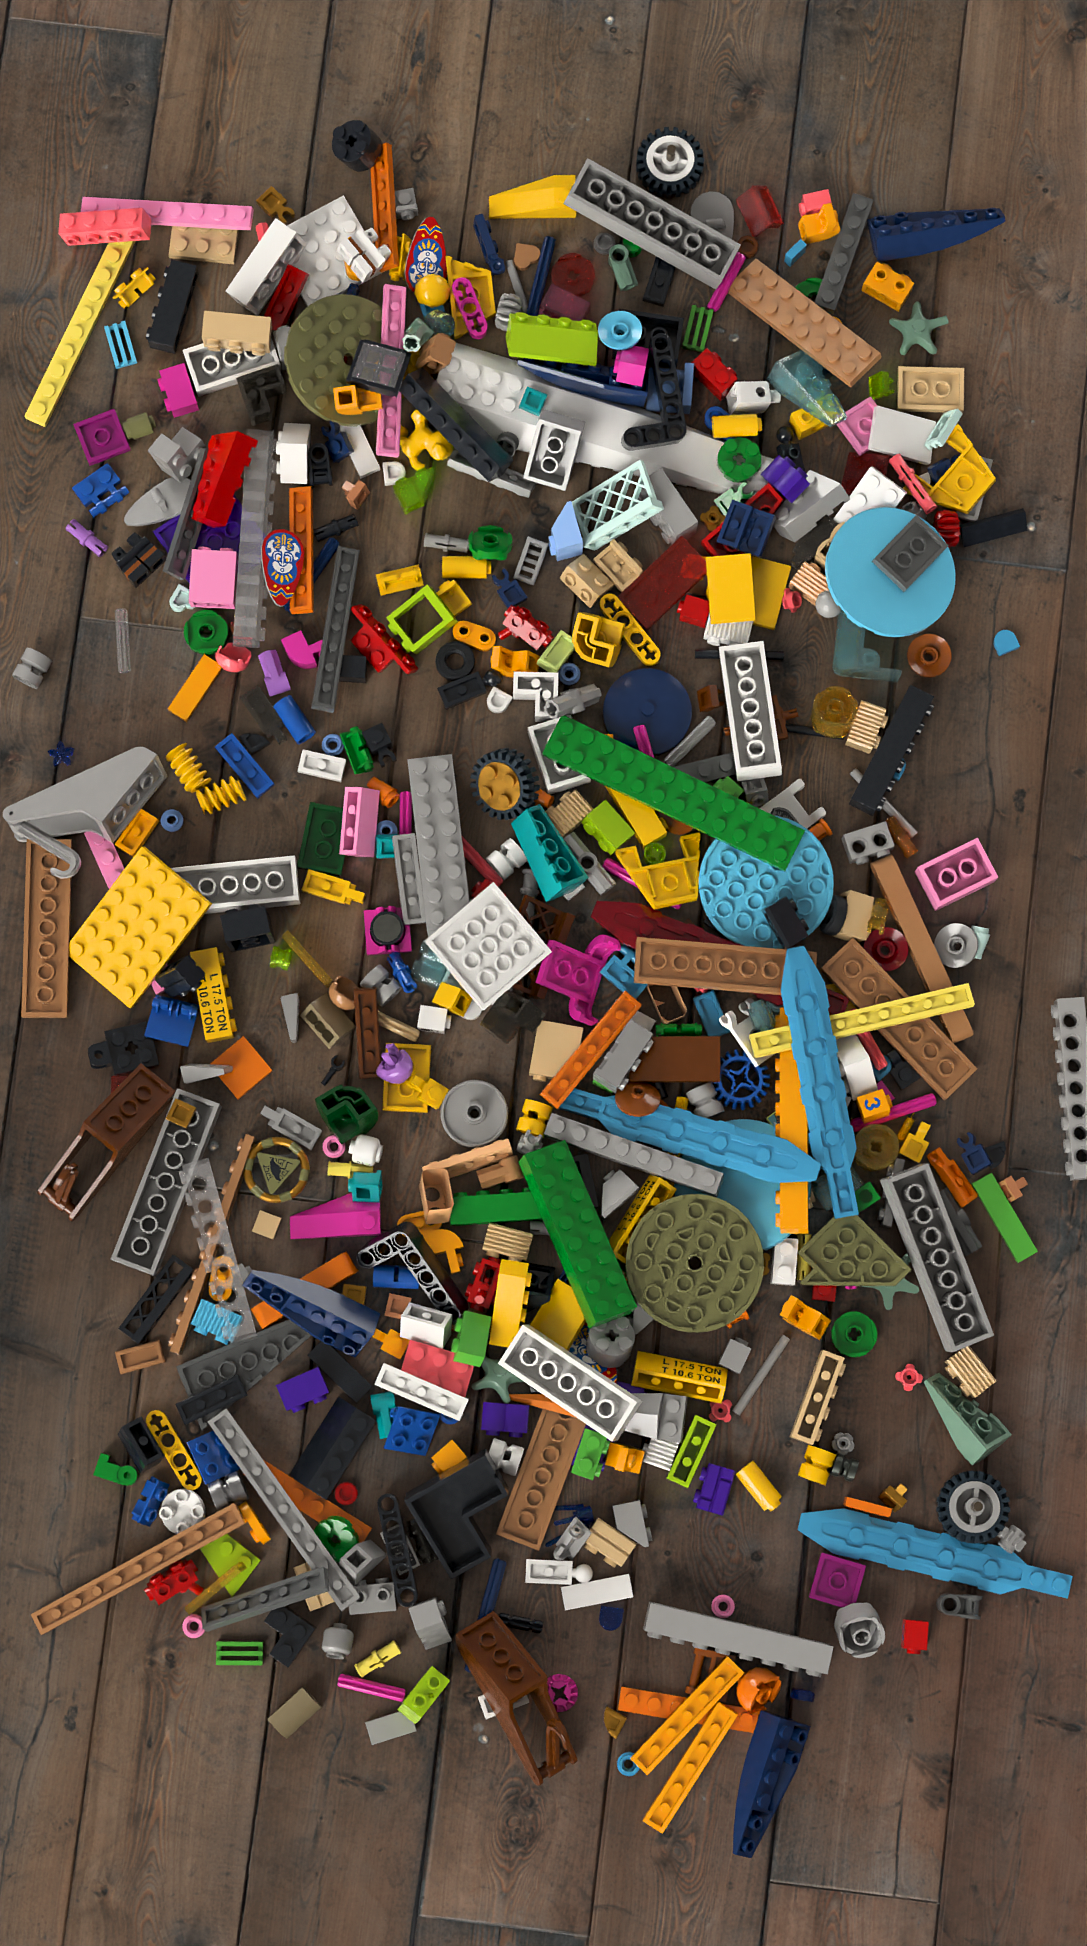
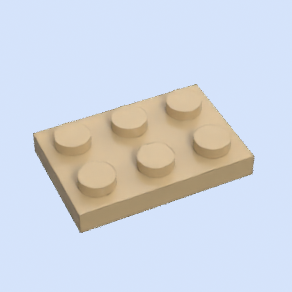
[169,226,238,265]
[897,366,964,413]

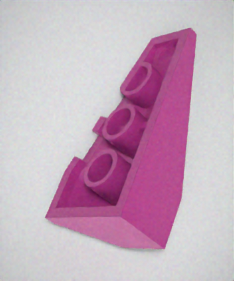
[290,1193,382,1239]

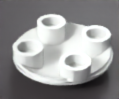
[159,1489,206,1534]

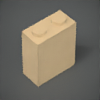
[529,1020,583,1082]

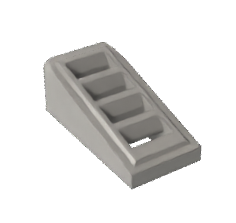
[513,536,549,586]
[280,993,300,1043]
[180,1063,233,1084]

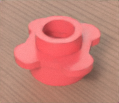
[782,588,802,613]
[895,1364,923,1391]
[709,1400,732,1422]

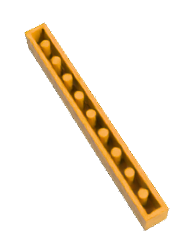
[775,1007,809,1234]

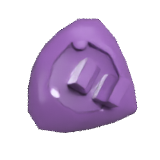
[376,1043,413,1084]

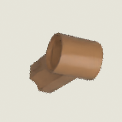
[476,1155,524,1190]

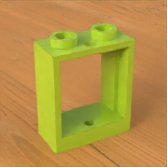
[386,584,458,654]
[397,1666,450,1724]

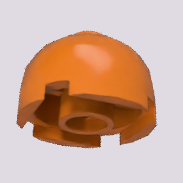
[736,1667,781,1716]

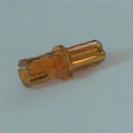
[884,816,918,859]

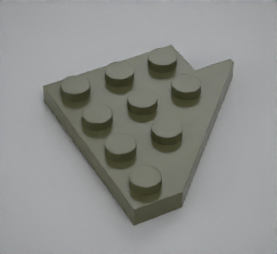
[798,1215,912,1286]

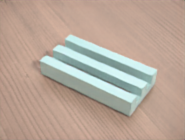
[925,409,963,450]

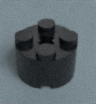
[332,120,382,172]

